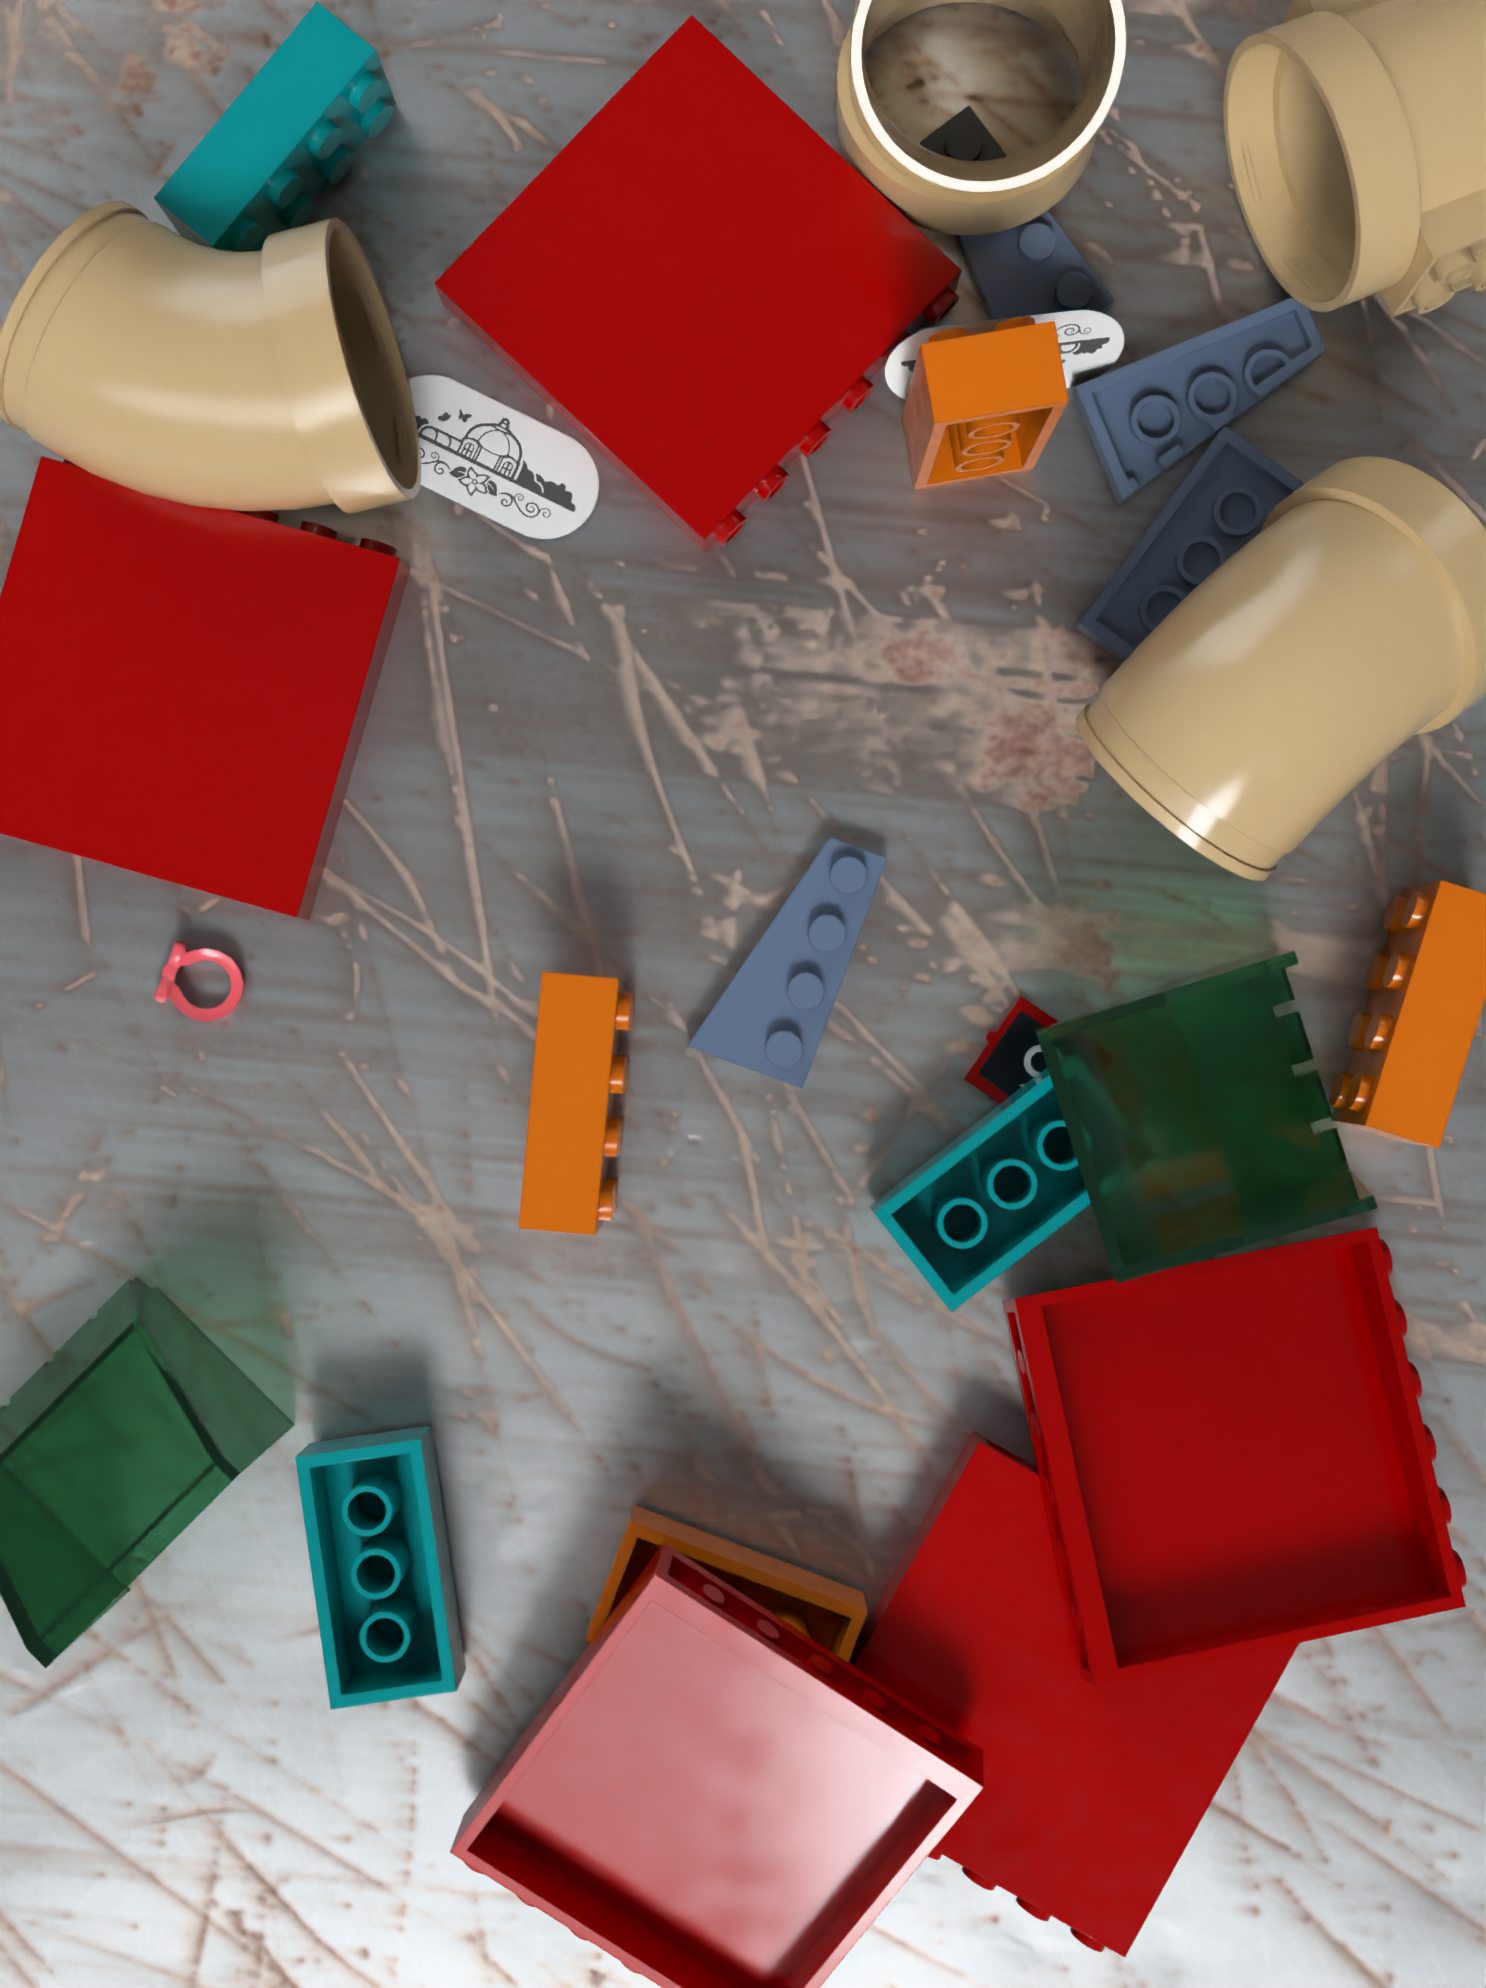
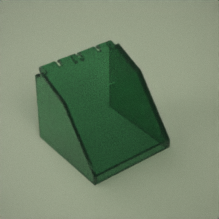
[1036,947,1378,1283]
[0,1276,295,1668]

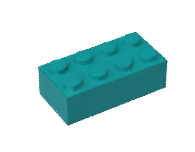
[154,2,396,252]
[869,1056,1151,1312]
[295,1425,466,1710]

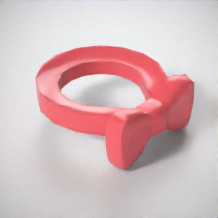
[154,941,244,1022]

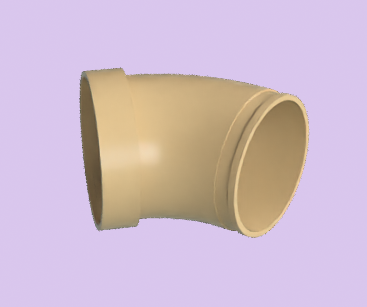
[836,0,1126,235]
[0,201,421,514]
[1076,456,1486,881]

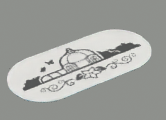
[885,309,1124,400]
[408,375,599,539]

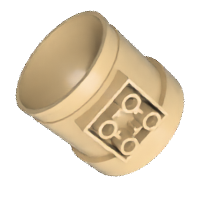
[1223,0,1486,317]

